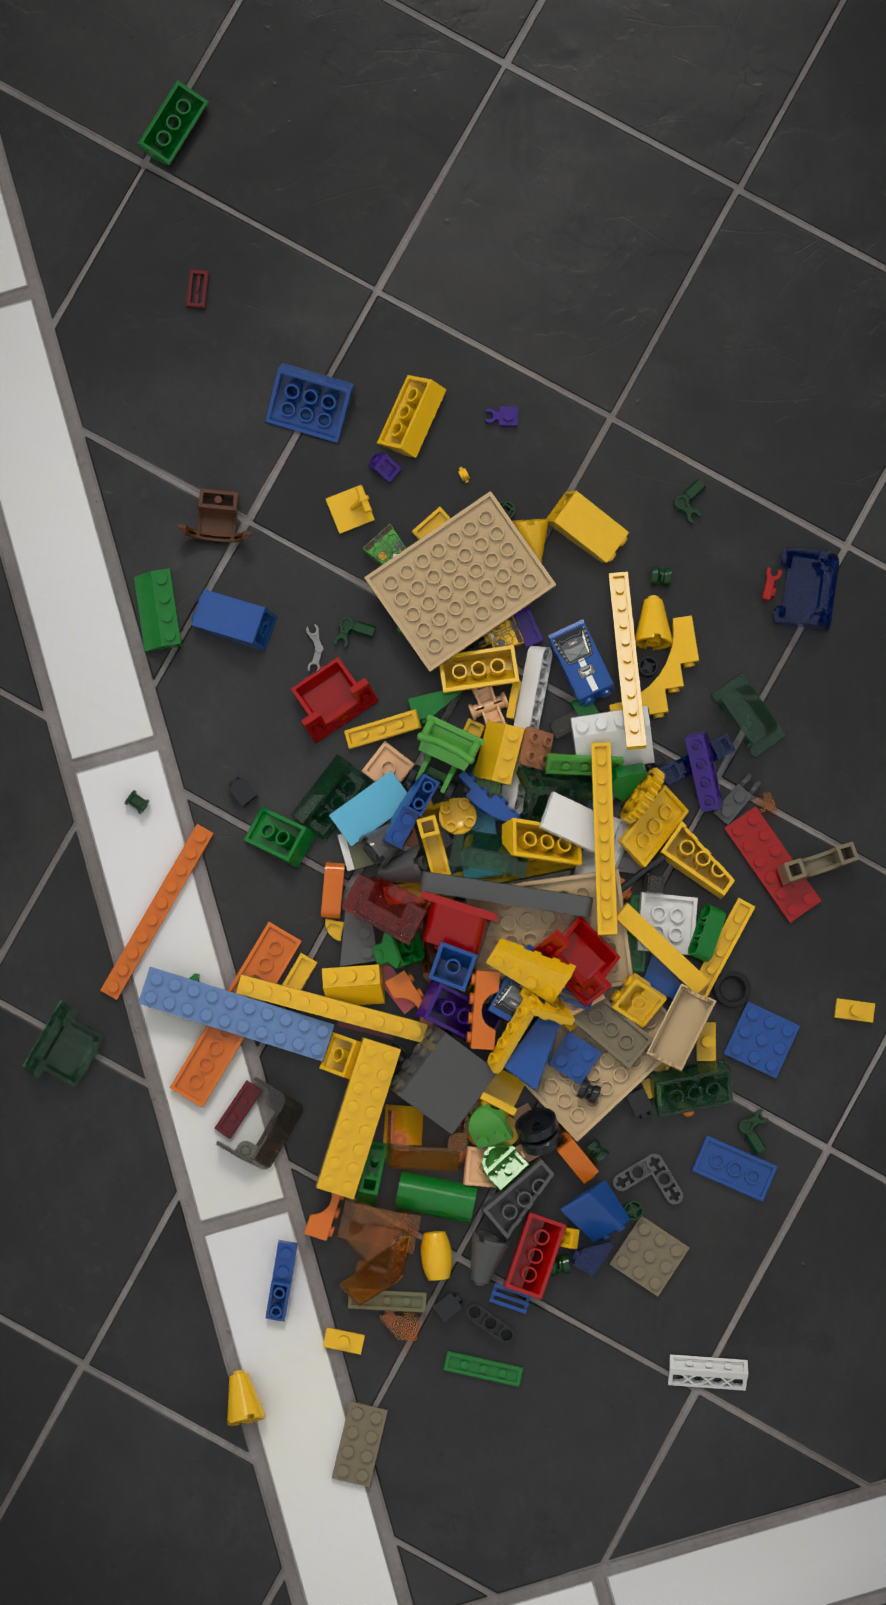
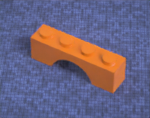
[466,969,500,1050]
[384,970,445,1031]
[304,1193,344,1241]

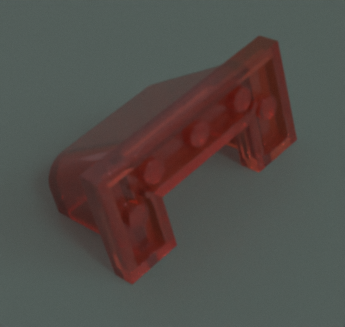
[341,873,428,945]

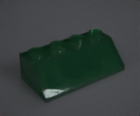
[291,754,372,842]
[650,1059,733,1118]

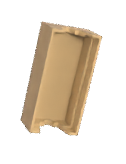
[646,983,716,1072]

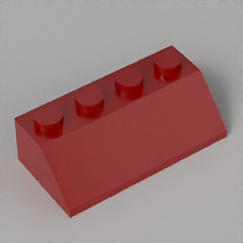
[503,1211,566,1300]

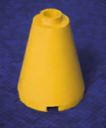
[512,519,548,563]
[635,595,673,650]
[227,1370,266,1426]

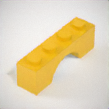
[416,814,452,895]

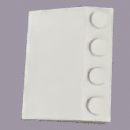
[570,706,655,766]

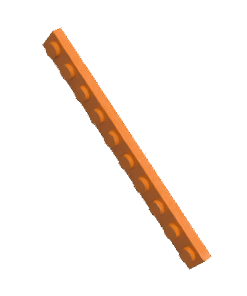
[100,824,214,1000]

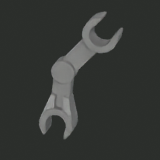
[306,624,324,672]

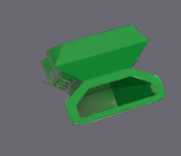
[372,925,425,969]

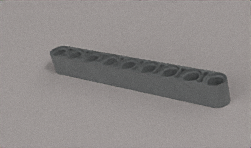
[419,871,593,917]

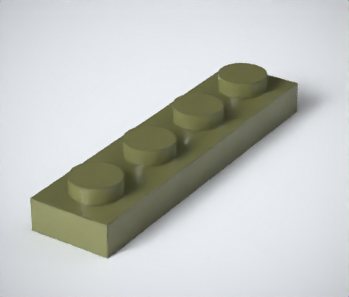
[348,1288,427,1313]

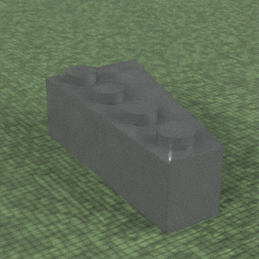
[340,884,376,967]
[480,1156,554,1240]

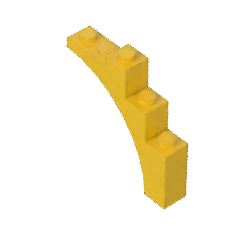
[608,615,699,719]

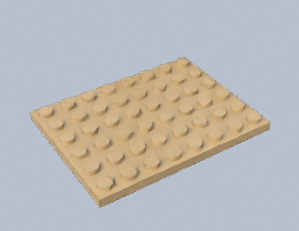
[364,491,556,672]
[466,869,633,1004]
[510,985,667,1142]

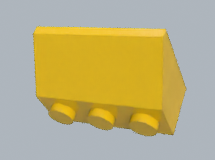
[473,721,525,786]
[322,964,385,1005]

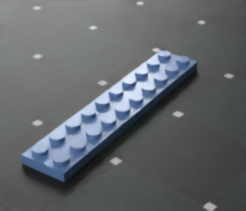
[138,966,334,1061]

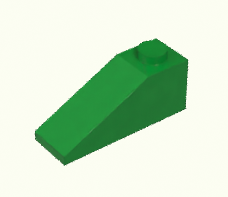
[408,690,465,725]
[357,1141,388,1205]

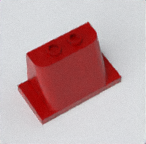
[291,657,379,744]
[421,891,502,958]
[532,916,621,1007]

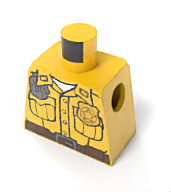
[477,616,524,649]

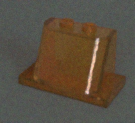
[337,1199,421,1254]

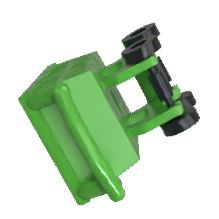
[406,715,484,802]

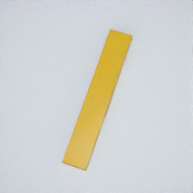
[617,903,709,993]

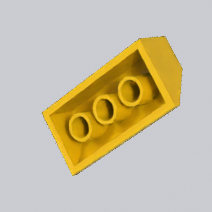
[377,375,446,458]
[439,645,520,693]
[502,818,582,866]

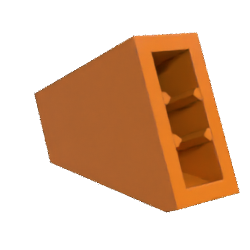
[555,1126,599,1184]

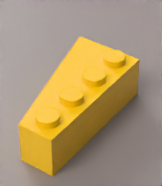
[658,821,735,900]
[486,938,576,1004]

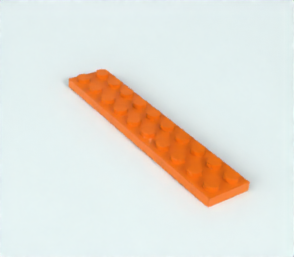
[170,922,302,1108]

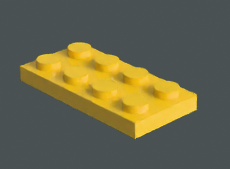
[617,785,689,868]

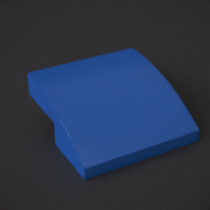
[643,953,684,999]

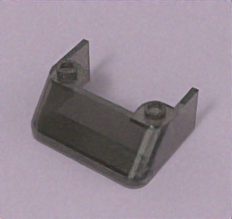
[216,1077,303,1170]

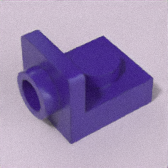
[368,452,402,483]

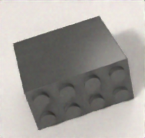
[389,1025,497,1134]

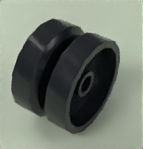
[515,1108,564,1156]

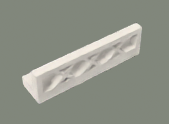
[668,1354,748,1391]

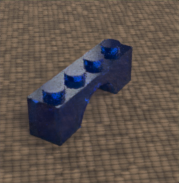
[659,733,736,787]

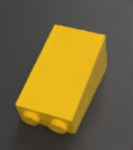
[546,491,629,563]

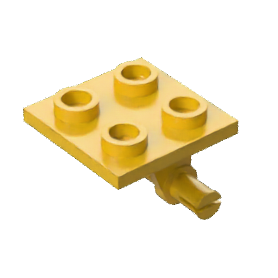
[326,485,375,534]

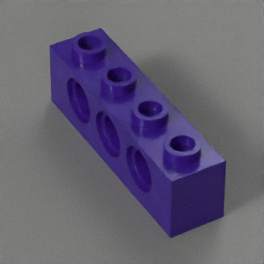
[685,730,723,812]

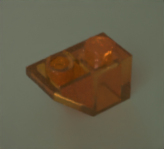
[380,1310,419,1341]

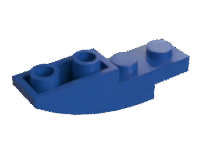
[458,771,522,823]
[383,773,440,849]
[265,1240,298,1322]

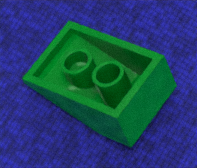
[244,807,316,868]

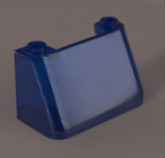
[773,547,839,630]

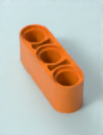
[321,862,345,919]

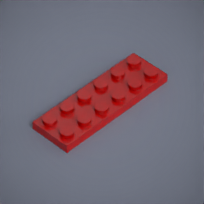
[724,806,821,923]

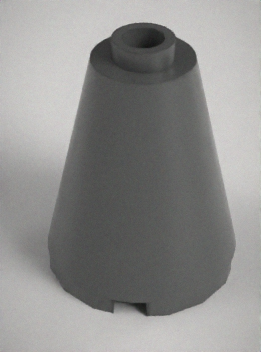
[359,822,413,869]
[377,845,430,883]
[471,1230,510,1286]

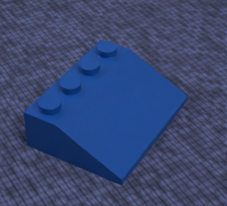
[265,363,355,443]

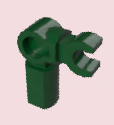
[673,479,706,524]
[334,617,376,648]
[737,1109,769,1155]

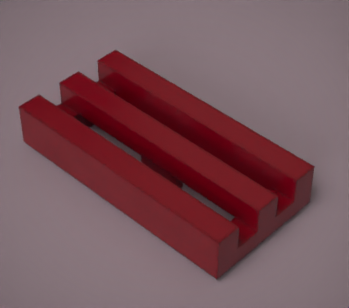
[186,269,209,309]

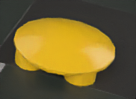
[438,797,477,835]

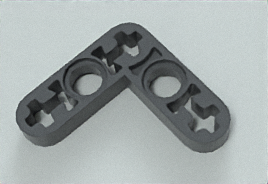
[612,1153,683,1204]

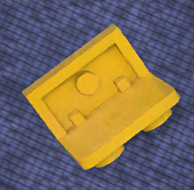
[478,1069,524,1118]

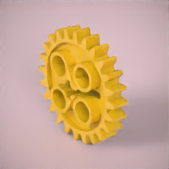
[620,768,665,824]

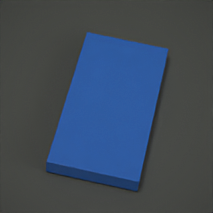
[691,1135,778,1202]

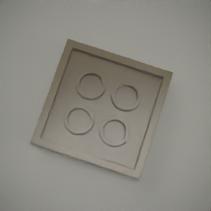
[609,1216,690,1296]

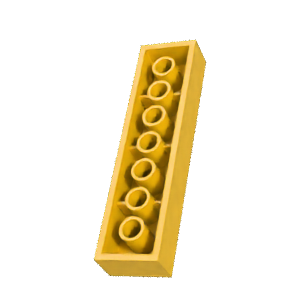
[316,1037,401,1200]

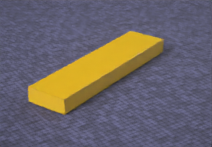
[344,709,422,749]

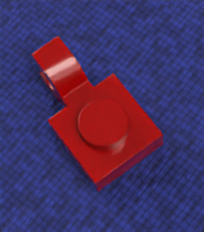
[761,567,782,602]

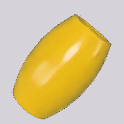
[421,1231,452,1281]

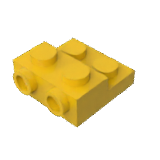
[611,973,667,1028]

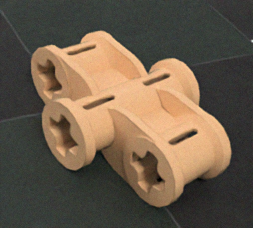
[468,686,508,726]

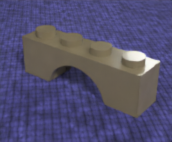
[777,841,859,886]

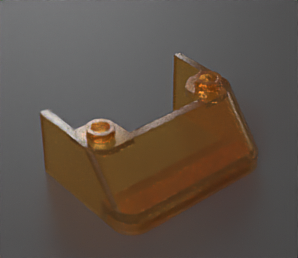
[386,1110,469,1171]
[339,1224,412,1307]

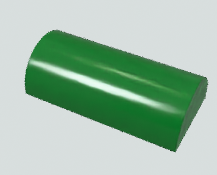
[137,80,209,165]
[394,1170,478,1224]

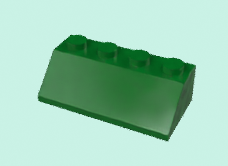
[134,568,183,652]

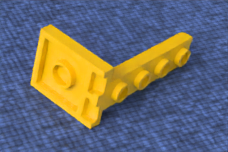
[487,987,575,1074]

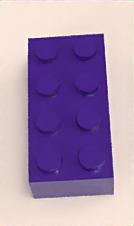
[416,980,503,1050]

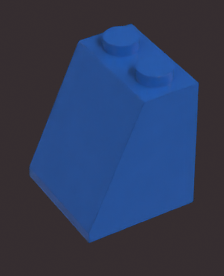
[561,1180,630,1242]

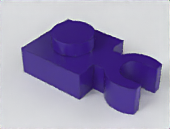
[485,406,518,427]

